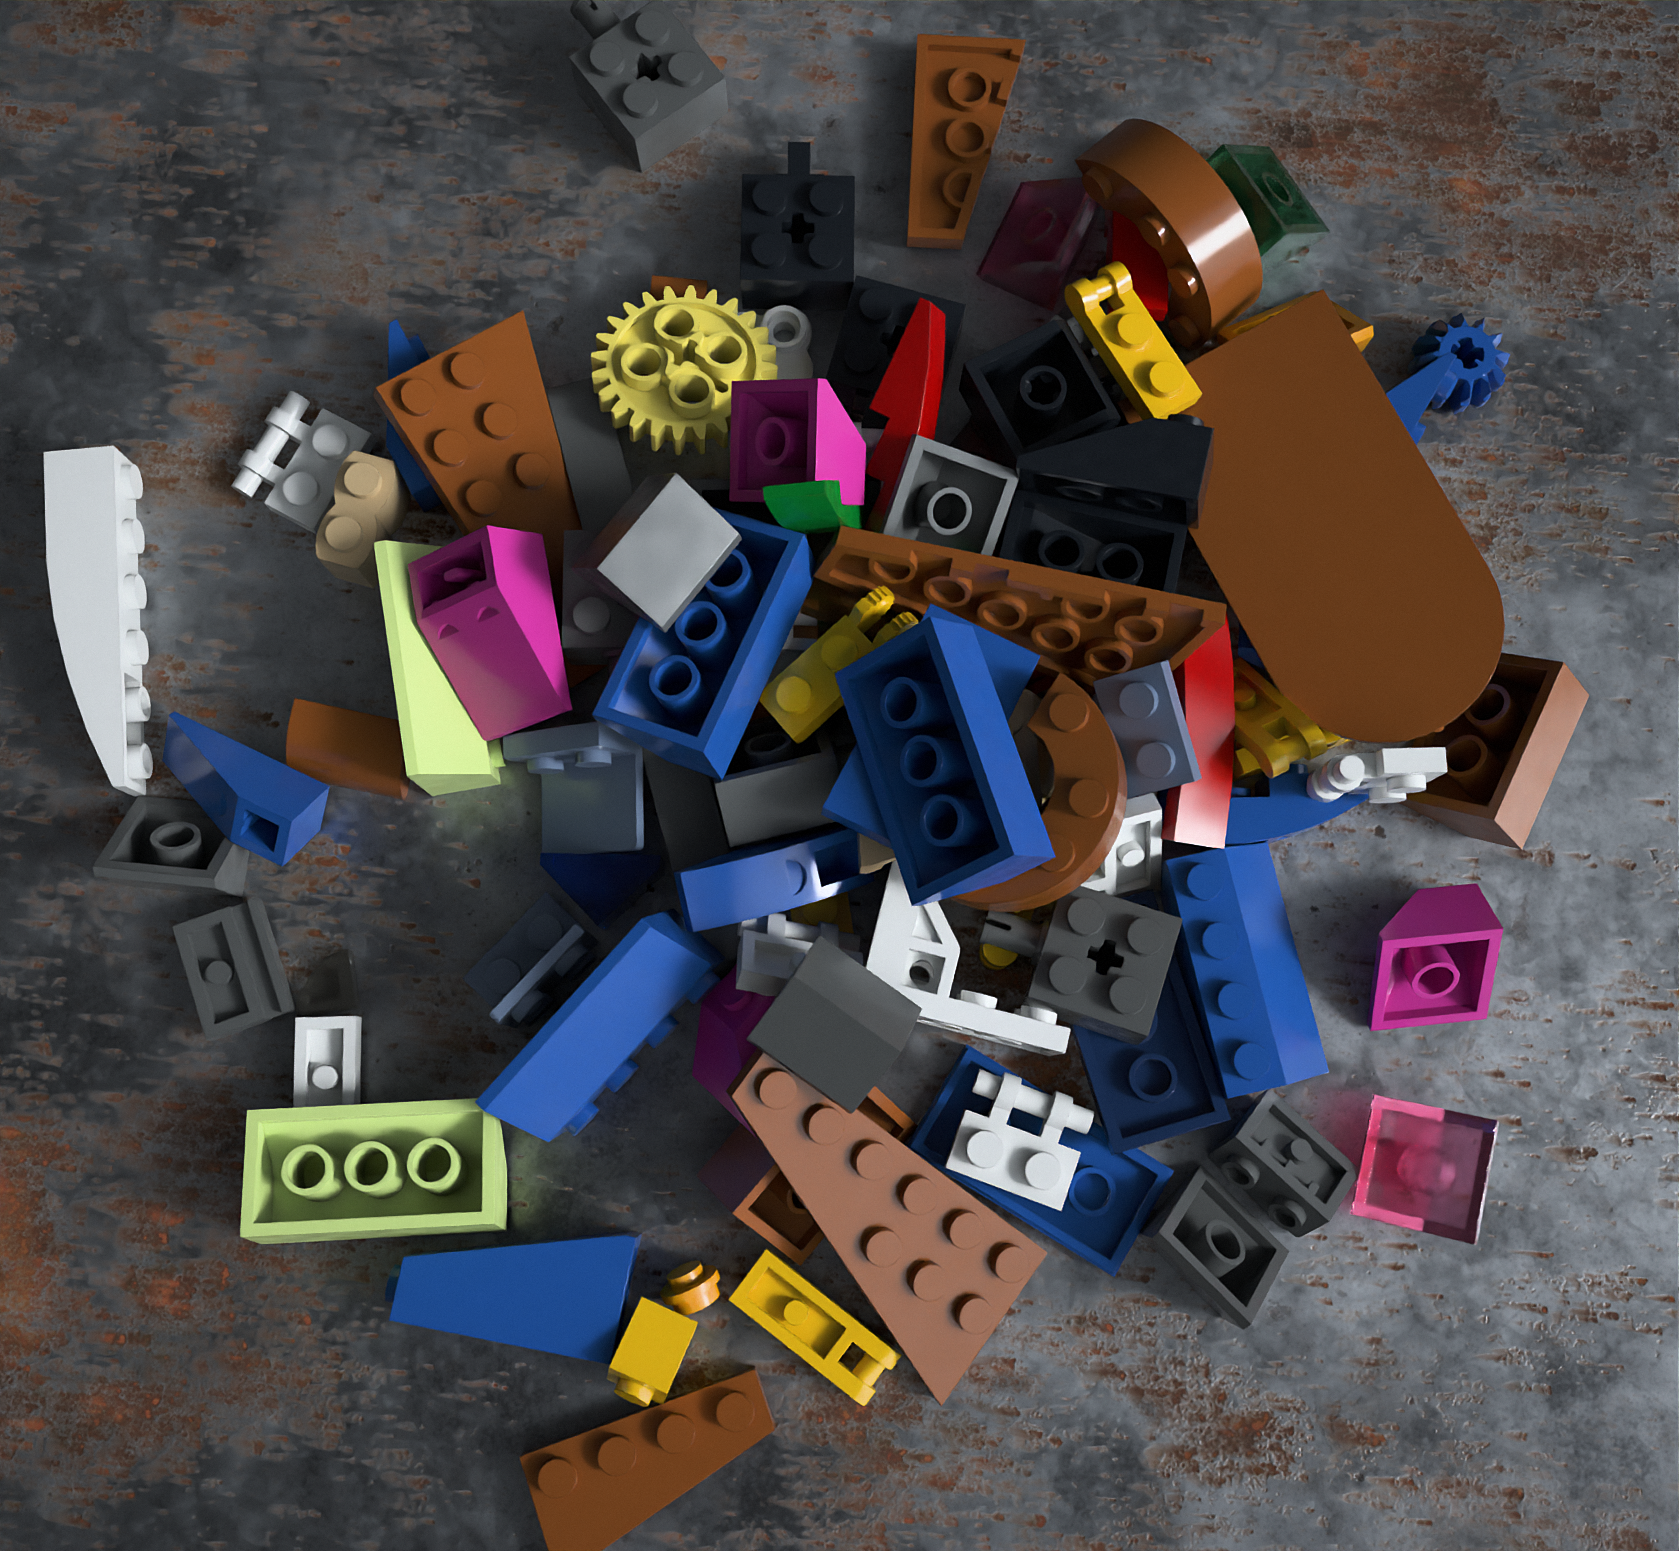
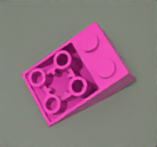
[408,525,572,741]

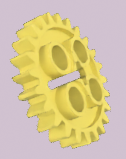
[591,285,778,455]

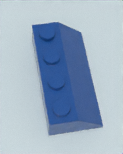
[592,507,817,780]
[835,616,1056,906]
[1159,843,1329,1099]
[475,908,725,1142]

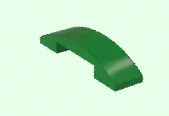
[763,480,880,535]

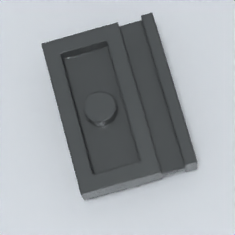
[172,897,297,1041]

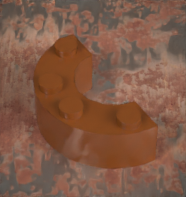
[1074,118,1263,351]
[949,672,1127,912]

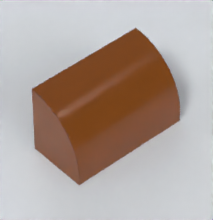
[286,698,411,801]

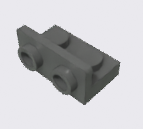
[1208,1089,1361,1238]

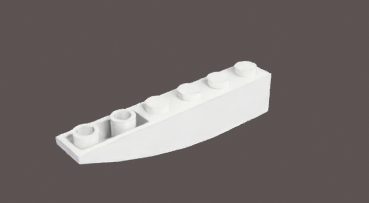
[44,446,153,797]

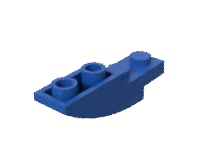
[1156,764,1369,852]
[674,822,892,932]

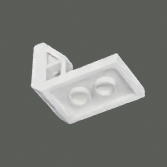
[865,860,1071,1056]

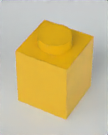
[607,1297,698,1407]

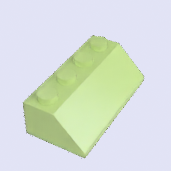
[374,540,507,796]
[240,1098,507,1244]

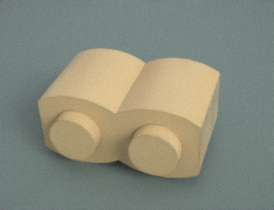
[315,450,410,588]

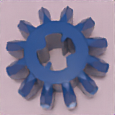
[1406,313,1510,415]

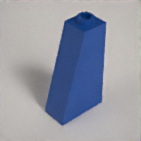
[385,1231,642,1365]

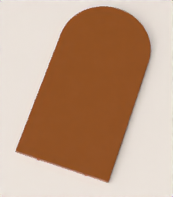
[1117,289,1505,744]

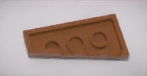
[907,34,1026,250]
[519,1366,775,1551]

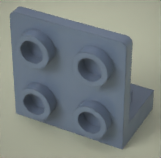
[503,721,644,859]
[462,892,599,1028]

